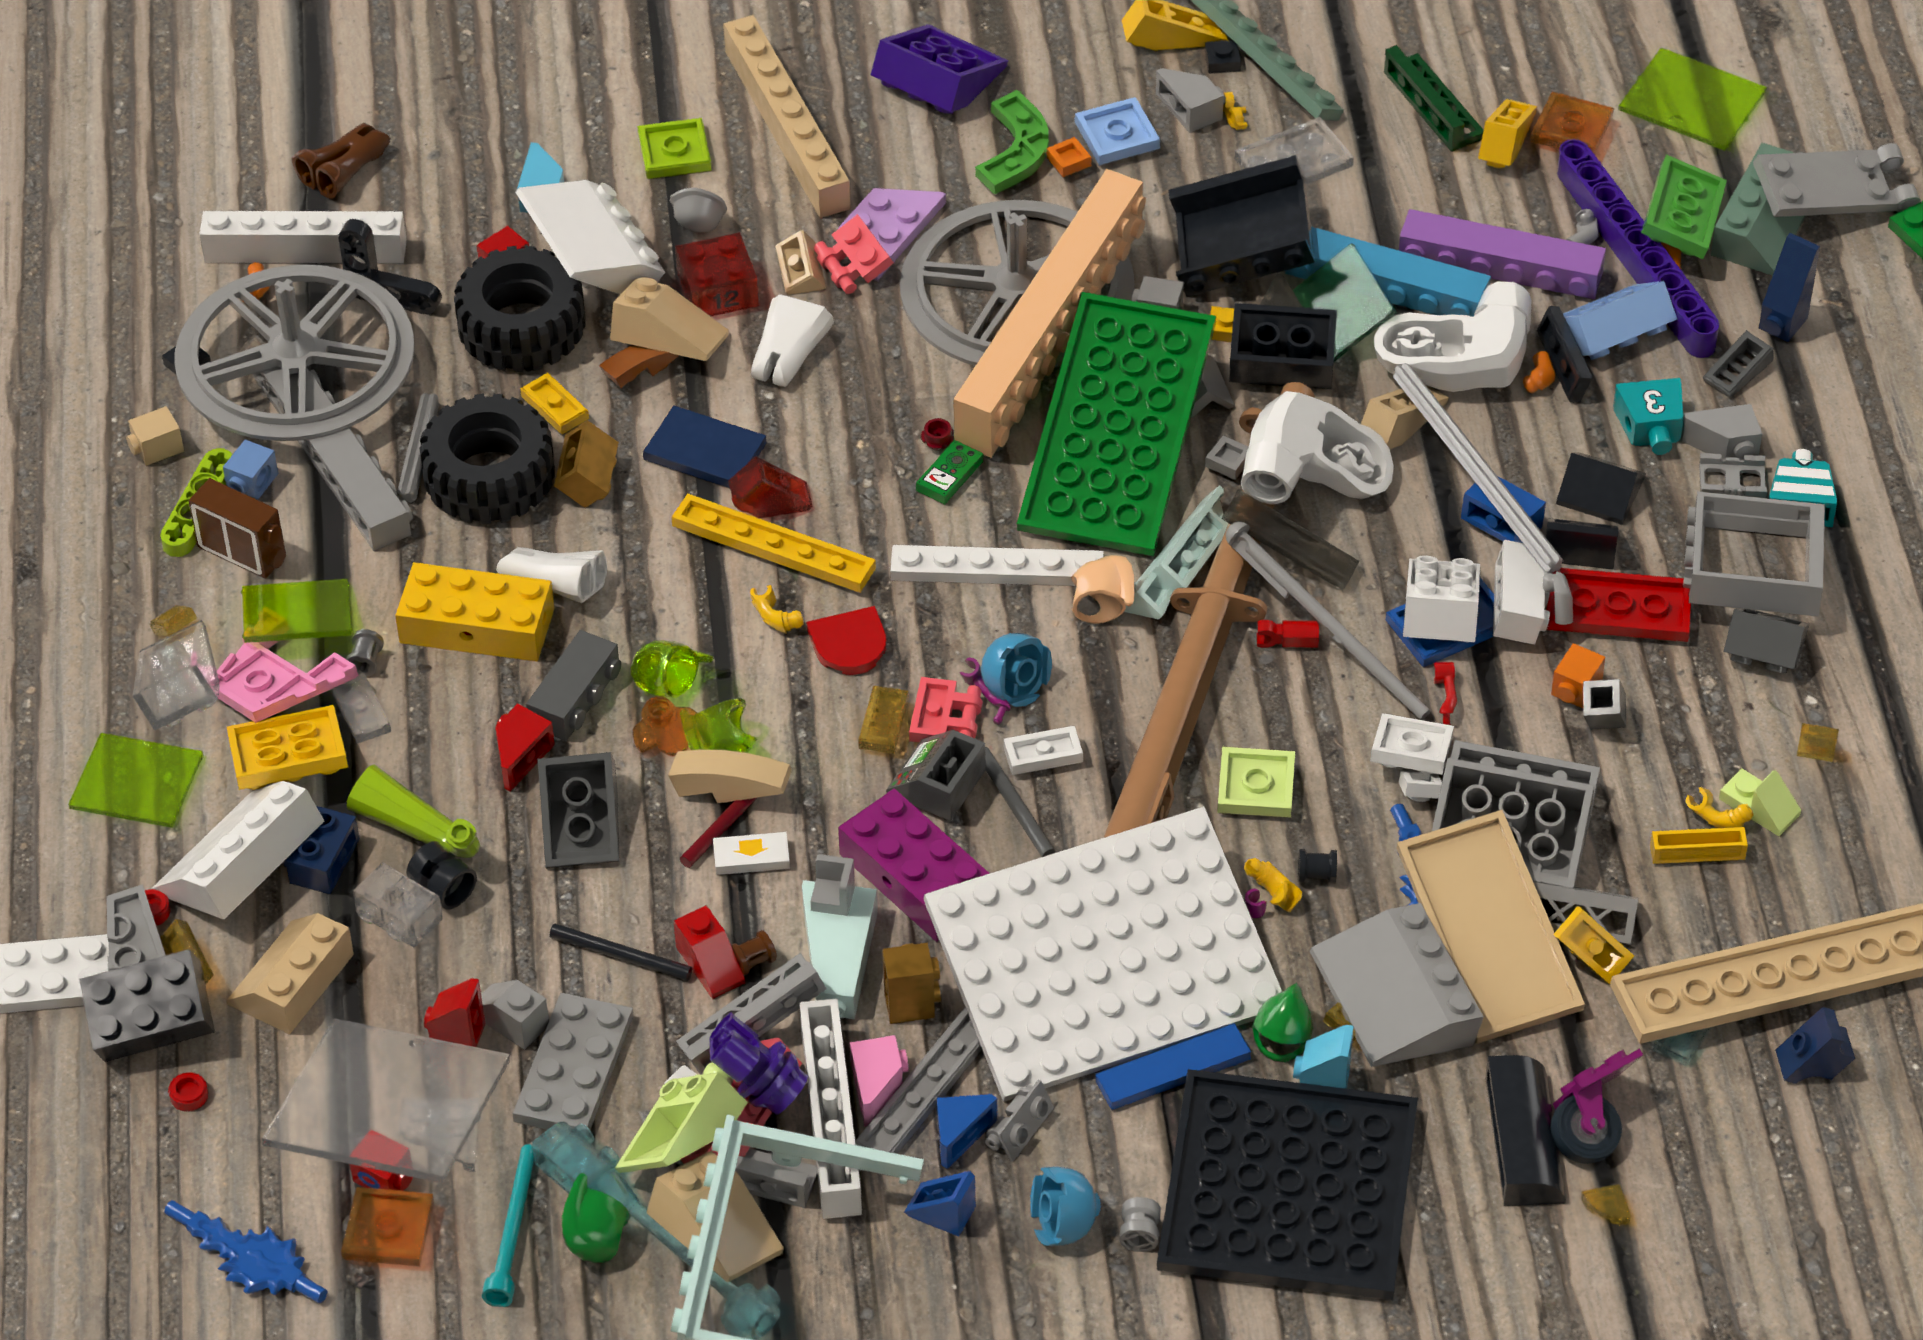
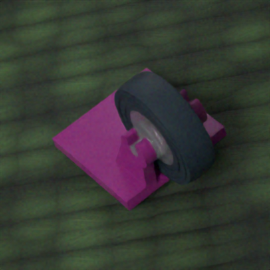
[1551,1048,1643,1164]

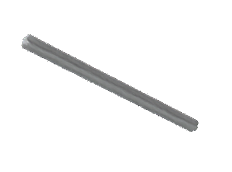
[1393,363,1563,573]

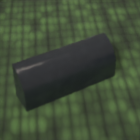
[1485,1055,1566,1206]

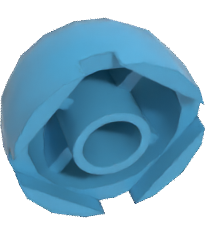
[981,633,1052,707]
[1030,1167,1101,1246]

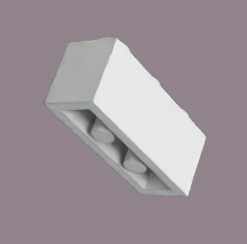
[1493,540,1550,645]

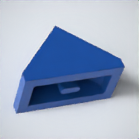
[937,1094,998,1169]
[904,1171,976,1237]

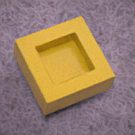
[1210,306,1234,342]

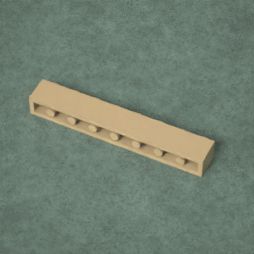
[723,15,851,218]

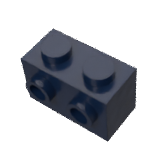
[283,806,360,895]

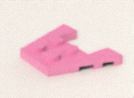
[207,610,359,723]

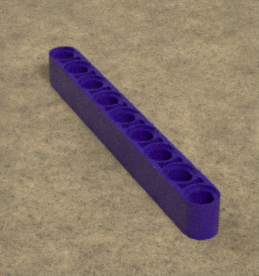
[1557,139,1719,358]

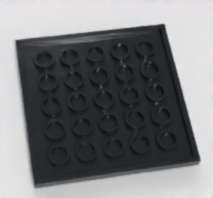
[1157,1069,1418,1300]

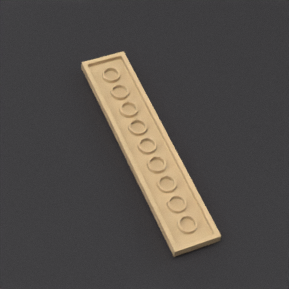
[1610,903,1923,1044]

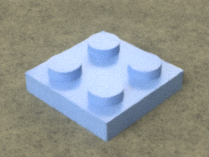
[1075,97,1160,165]

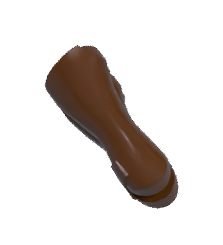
[291,122,390,199]

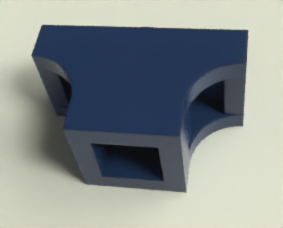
[1775,1007,1856,1084]

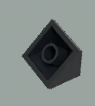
[1556,452,1646,525]
[1546,518,1619,570]

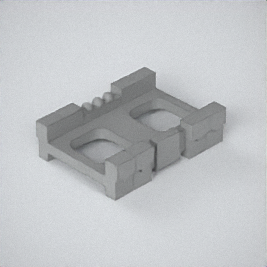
[1699,453,1767,498]

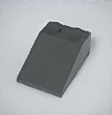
[538,752,620,868]

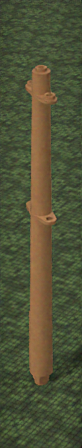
[1103,382,1315,838]

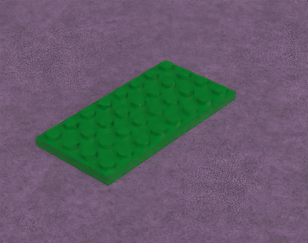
[1017,292,1216,556]

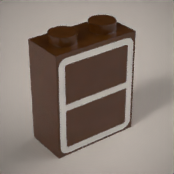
[188,478,286,579]

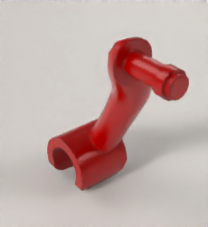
[1434,662,1457,725]

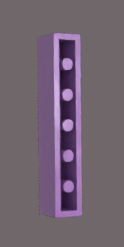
[1399,209,1606,300]

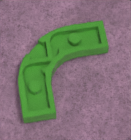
[975,90,1049,195]

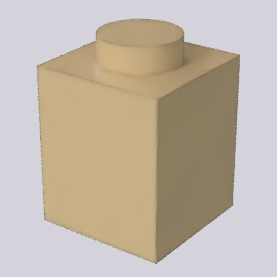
[126,406,184,466]

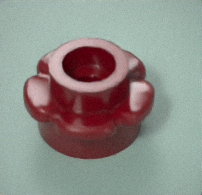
[921,418,954,450]

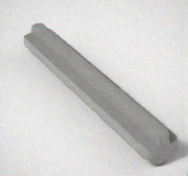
[397,393,439,502]

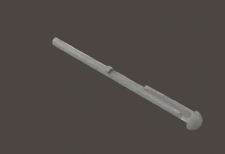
[1226,522,1431,720]

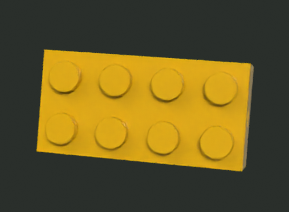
[395,562,555,662]

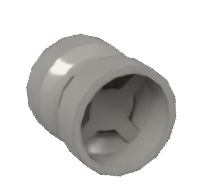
[1119,1197,1161,1252]

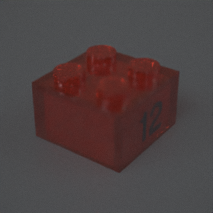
[675,232,759,316]

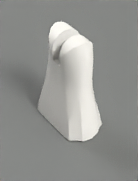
[751,294,834,387]
[496,547,607,603]

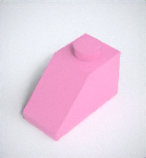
[850,1035,909,1127]

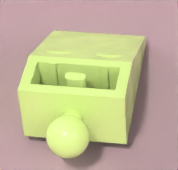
[615,1062,748,1173]

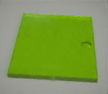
[1618,47,1767,151]

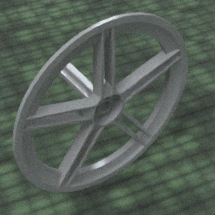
[900,200,1135,366]
[175,265,415,441]

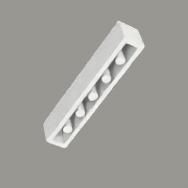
[199,211,407,264]
[799,999,862,1219]

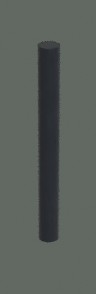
[549,923,693,981]

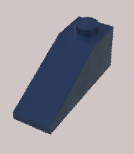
[1759,233,1820,342]

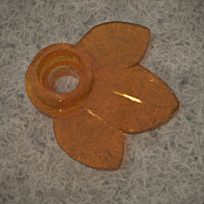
[633,696,703,756]

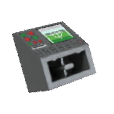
[886,730,986,821]

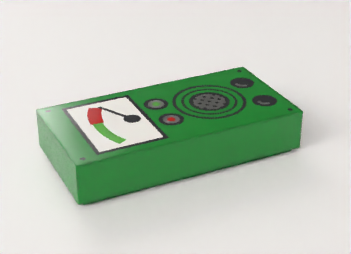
[916,440,983,505]

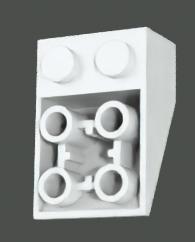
[1403,556,1480,642]

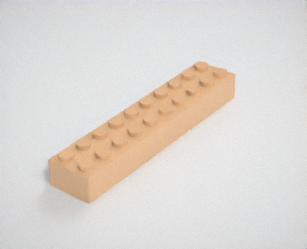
[953,169,1146,458]

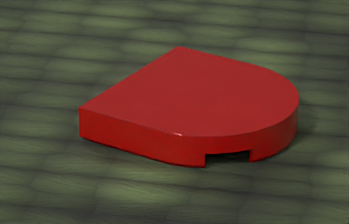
[806,606,886,675]

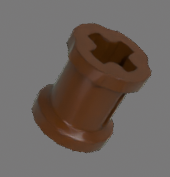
[731,930,777,976]

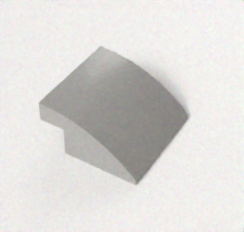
[1432,740,1600,888]

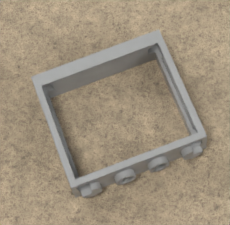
[1683,491,1825,616]

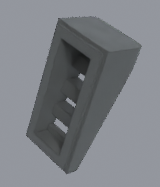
[1703,330,1774,398]

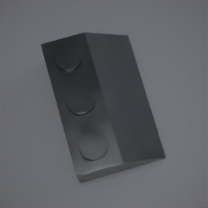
[1229,303,1337,389]

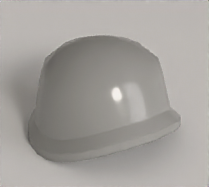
[669,188,727,232]

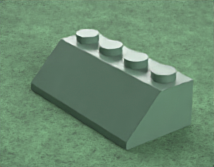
[1711,142,1806,276]

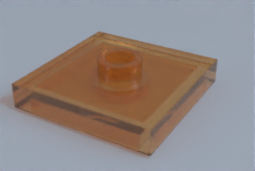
[1530,91,1614,155]
[341,1187,434,1267]

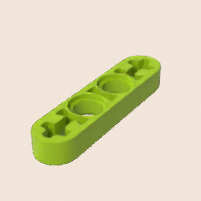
[160,448,233,557]

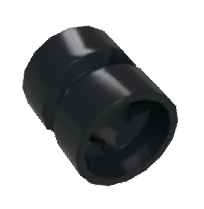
[406,841,477,910]

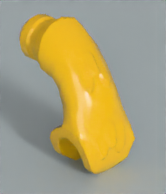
[750,585,804,634]
[1686,787,1753,828]
[1244,858,1302,913]

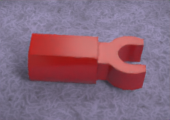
[1256,620,1319,648]

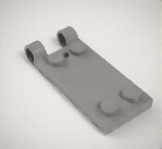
[1753,143,1921,217]

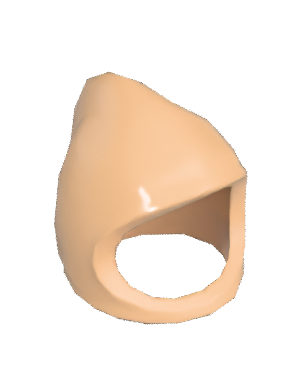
[1071,555,1134,624]

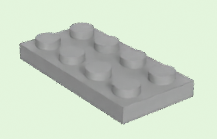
[513,993,634,1138]

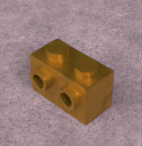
[554,420,619,508]
[882,942,941,1024]

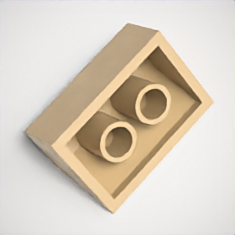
[227,913,354,1034]

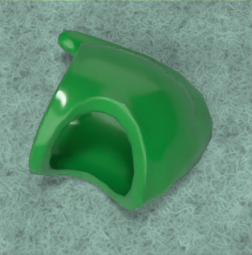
[1252,983,1314,1062]
[562,1173,630,1263]

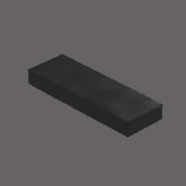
[1536,306,1593,403]

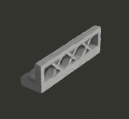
[1533,881,1639,944]
[676,953,827,1075]

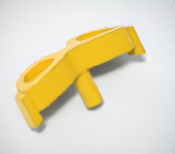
[1223,92,1248,130]

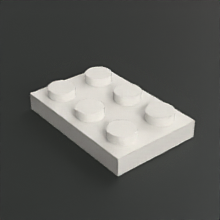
[0,934,109,1013]

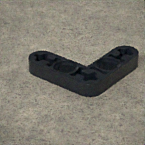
[338,219,442,315]

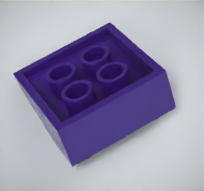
[870,24,1008,113]

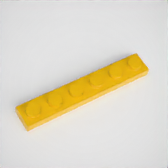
[671,493,876,593]

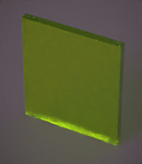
[241,579,353,643]
[68,733,204,828]

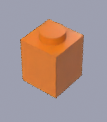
[1551,643,1606,709]

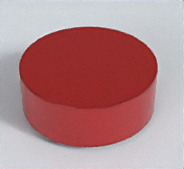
[145,889,171,926]
[168,1072,208,1111]

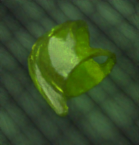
[631,640,714,698]
[680,698,757,753]

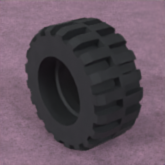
[454,246,586,372]
[419,393,555,524]

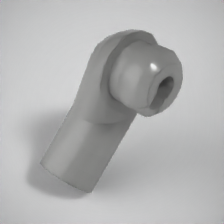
[1566,209,1599,245]
[1543,571,1573,625]

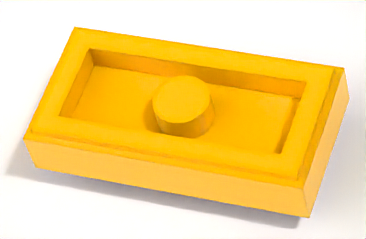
[520,372,589,435]

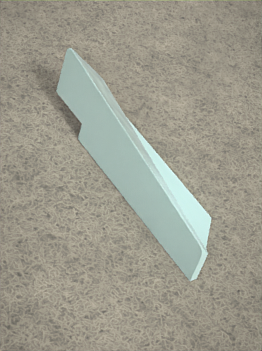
[1124,485,1230,619]

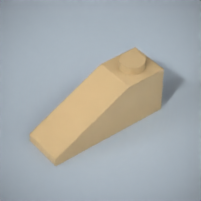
[1361,385,1449,449]

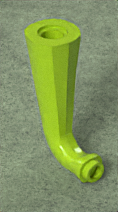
[347,764,480,858]

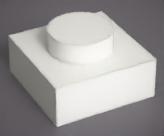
[1399,769,1442,802]

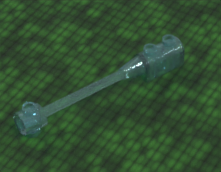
[532,1121,780,1339]

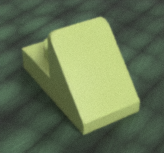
[1719,768,1801,836]

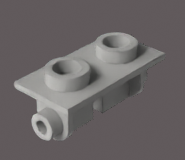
[985,1080,1054,1162]

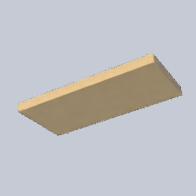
[1396,810,1585,1044]

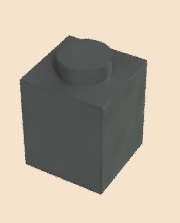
[1583,679,1626,730]

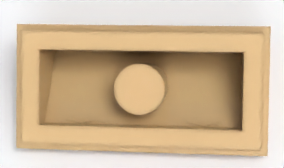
[775,230,826,295]

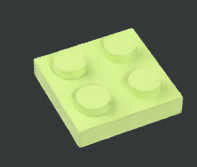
[1217,747,1295,818]

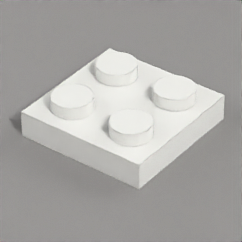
[1370,713,1454,775]

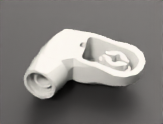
[1374,282,1532,392]
[1241,391,1394,504]

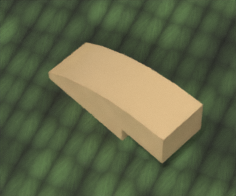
[668,749,792,803]

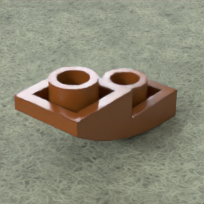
[599,345,679,388]

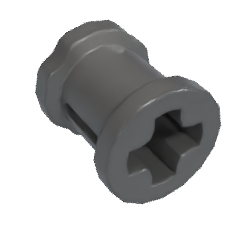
[346,629,384,677]

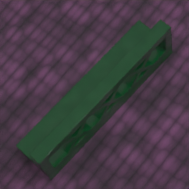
[1384,45,1484,152]

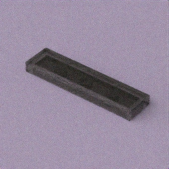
[1221,489,1360,591]

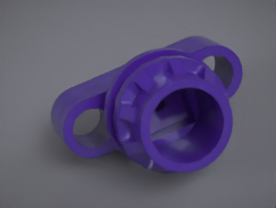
[709,1013,808,1115]

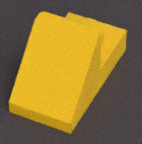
[1553,906,1634,984]

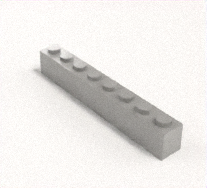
[253,367,413,551]

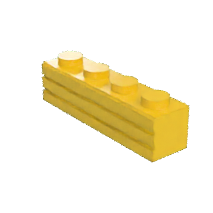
[1650,827,1748,864]

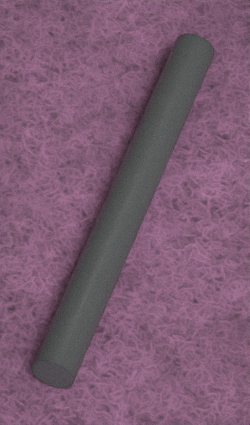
[985,747,1055,857]

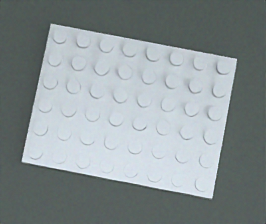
[924,807,1282,1102]

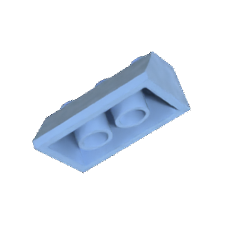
[1563,281,1677,360]

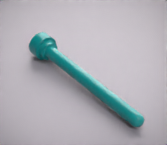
[481,1144,536,1307]

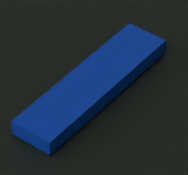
[1096,1023,1251,1111]

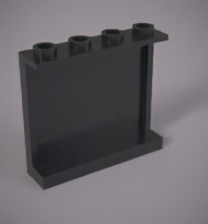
[1168,155,1315,297]

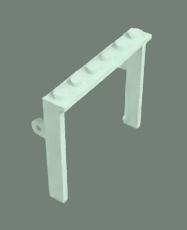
[671,1115,924,1340]

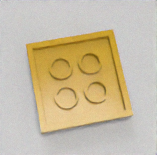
[226,705,348,790]

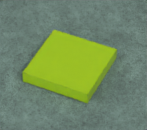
[637,118,712,179]

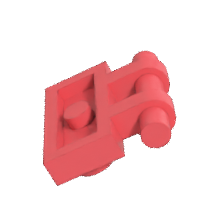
[814,214,894,294]
[909,677,983,742]

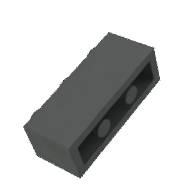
[526,630,621,742]

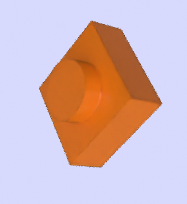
[1047,137,1091,177]

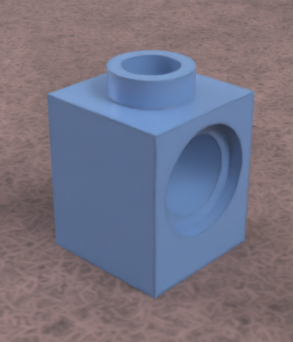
[223,440,278,500]

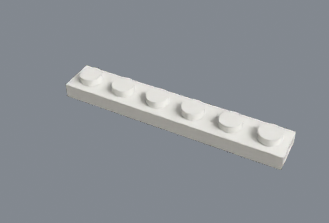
[890,545,1104,586]

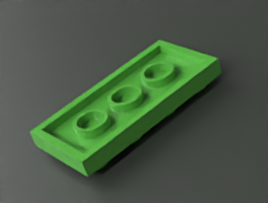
[1641,155,1727,259]

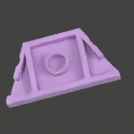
[838,188,946,281]

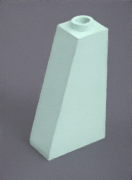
[802,880,878,1019]

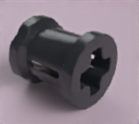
[1298,849,1337,883]

